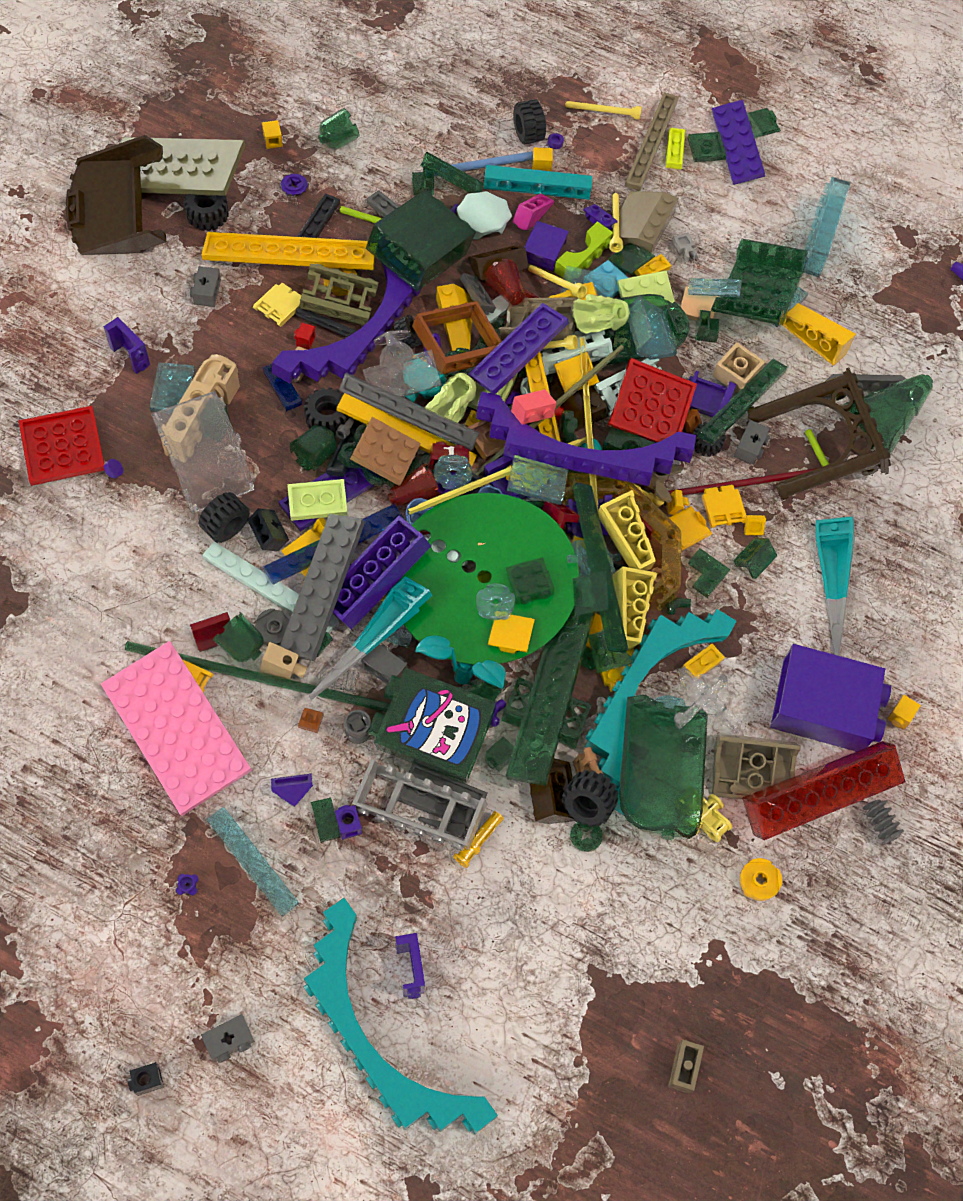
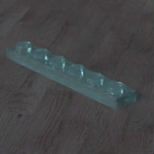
[207,807,299,917]

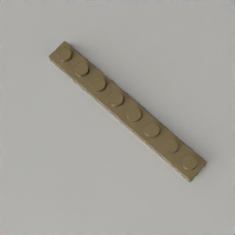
[625,92,679,191]

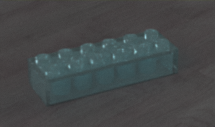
[799,177,851,277]

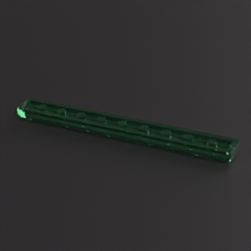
[572,482,629,653]

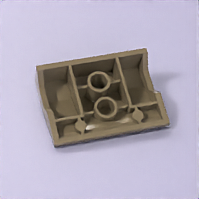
[612,191,679,257]
[499,297,578,341]
[712,733,801,806]

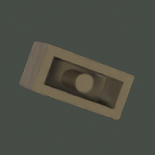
[668,1040,704,1094]

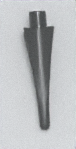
[418,817,468,839]

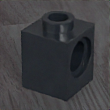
[127,1062,164,1096]

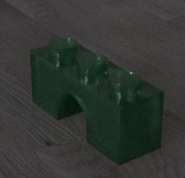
[602,427,656,450]

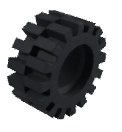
[394,315,422,350]
[693,422,726,457]

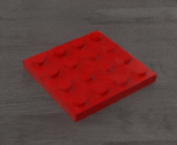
[608,358,697,443]
[18,406,105,486]

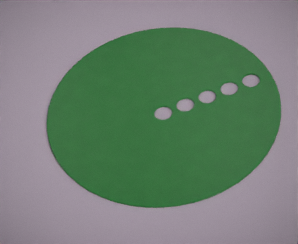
[391,493,579,665]

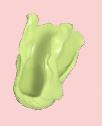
[572,294,630,334]
[425,373,476,423]

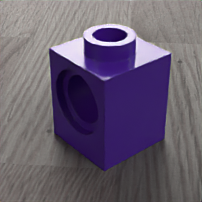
[335,805,362,840]

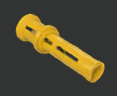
[453,811,504,868]

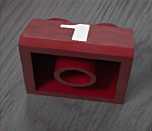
[428,442,469,475]

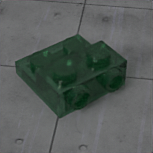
[506,557,554,604]

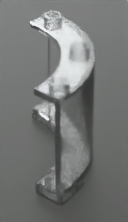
[151,391,256,514]

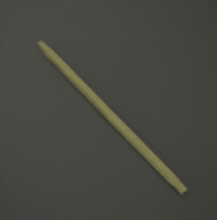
[475,345,624,476]

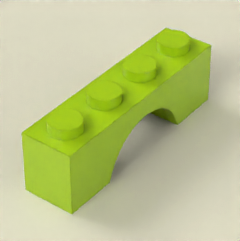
[554,222,613,283]

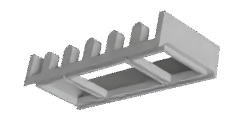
[352,759,488,851]

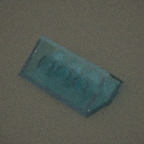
[627,296,677,360]

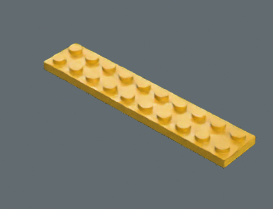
[201,232,377,270]

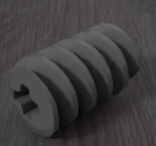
[863,799,904,845]

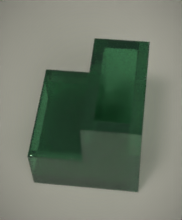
[412,165,434,196]
[695,310,719,343]

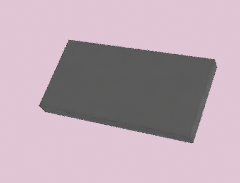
[397,763,488,829]

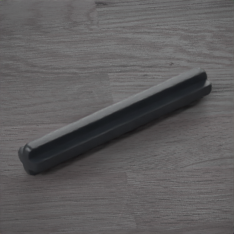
[295,307,357,337]

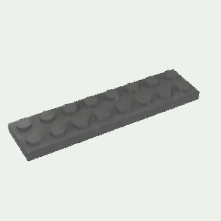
[280,514,365,662]

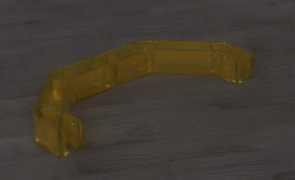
[544,473,681,611]

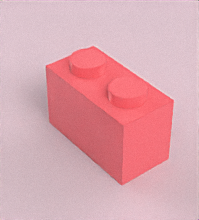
[511,389,557,425]

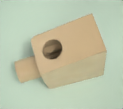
[260,642,307,681]

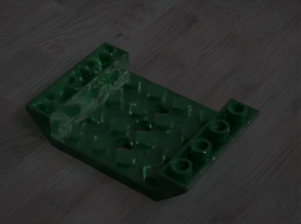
[711,238,808,325]

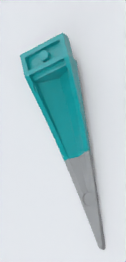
[815,516,855,656]
[309,576,432,700]

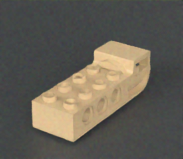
[160,354,240,462]

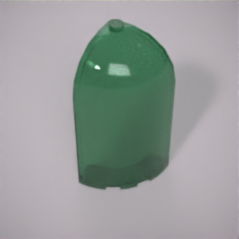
[619,694,708,840]

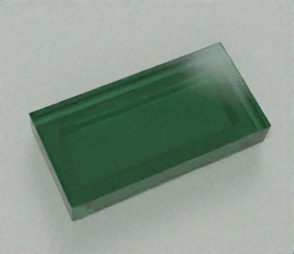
[311,797,341,843]

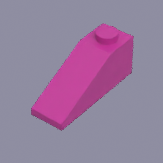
[513,193,554,230]

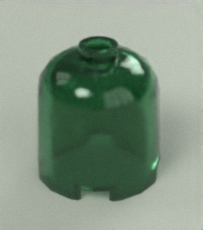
[318,108,360,150]
[289,426,337,471]
[213,612,264,663]

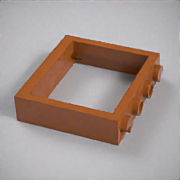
[412,301,502,375]

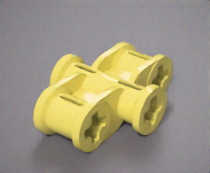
[675,786,733,842]

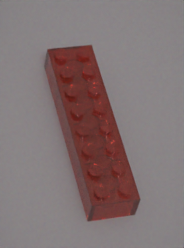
[742,741,906,840]

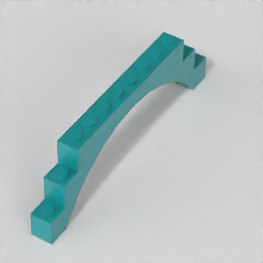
[584,609,736,818]
[303,898,498,1135]

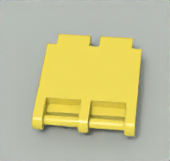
[253,283,301,327]

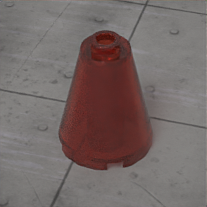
[486,259,525,305]
[387,463,441,506]

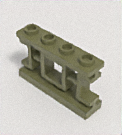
[300,264,378,325]

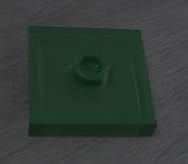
[687,132,726,162]

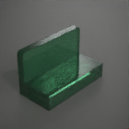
[733,537,777,579]

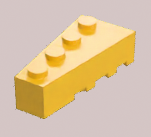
[781,303,856,366]

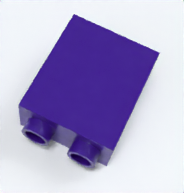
[770,644,891,753]

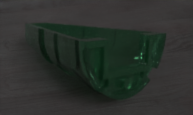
[842,374,933,455]

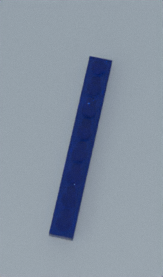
[263,504,404,585]

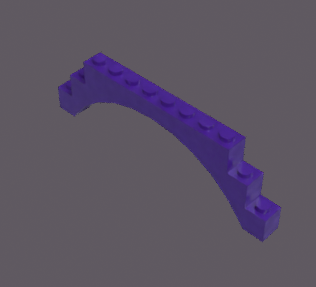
[272,229,421,383]
[476,391,696,486]

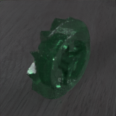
[570,821,603,852]

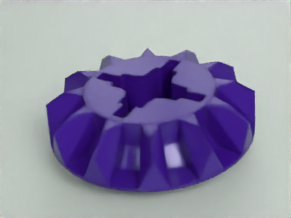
[281,174,308,197]

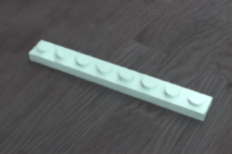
[202,542,339,636]

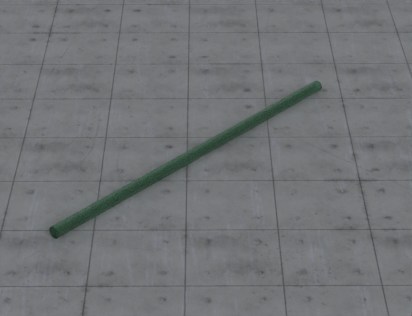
[125,641,407,716]

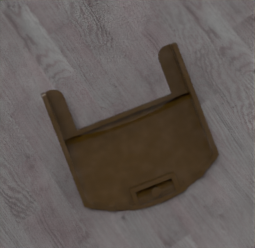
[66,135,167,255]

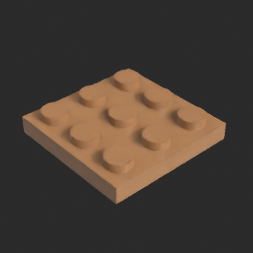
[350,417,421,486]

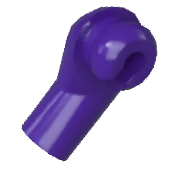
[486,699,506,727]

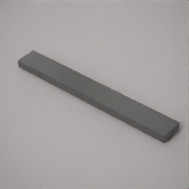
[339,373,479,450]

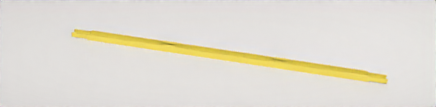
[579,338,598,519]
[408,437,587,514]

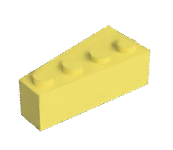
[597,490,656,571]
[613,567,657,649]

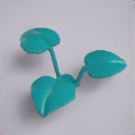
[415,636,506,689]

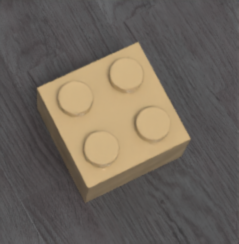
[713,342,765,395]

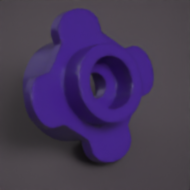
[176,874,199,896]

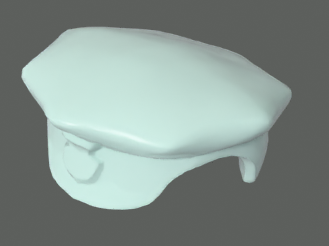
[457,191,512,239]

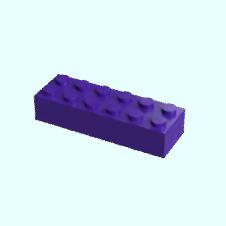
[333,516,431,630]

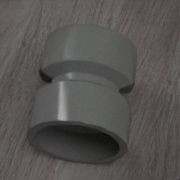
[344,710,371,744]

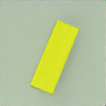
[665,128,685,170]

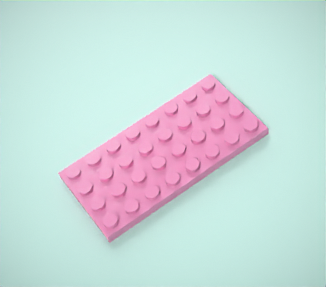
[101,641,252,816]

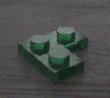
[688,548,730,598]

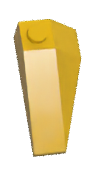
[436,284,472,355]

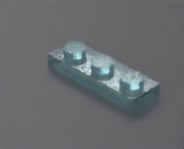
[688,278,742,297]

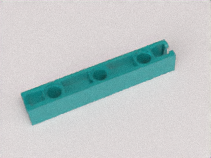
[484,165,592,200]

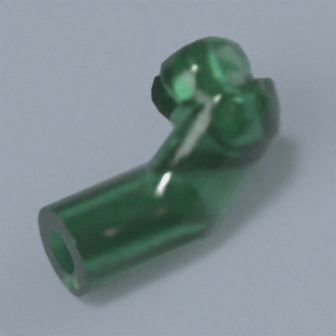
[666,598,691,615]

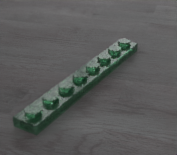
[698,359,788,445]

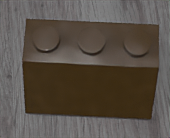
[468,245,529,282]
[549,379,607,432]
[526,756,574,824]

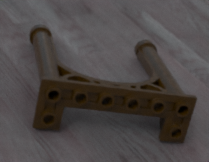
[746,367,891,501]

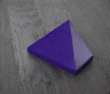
[271,773,313,807]

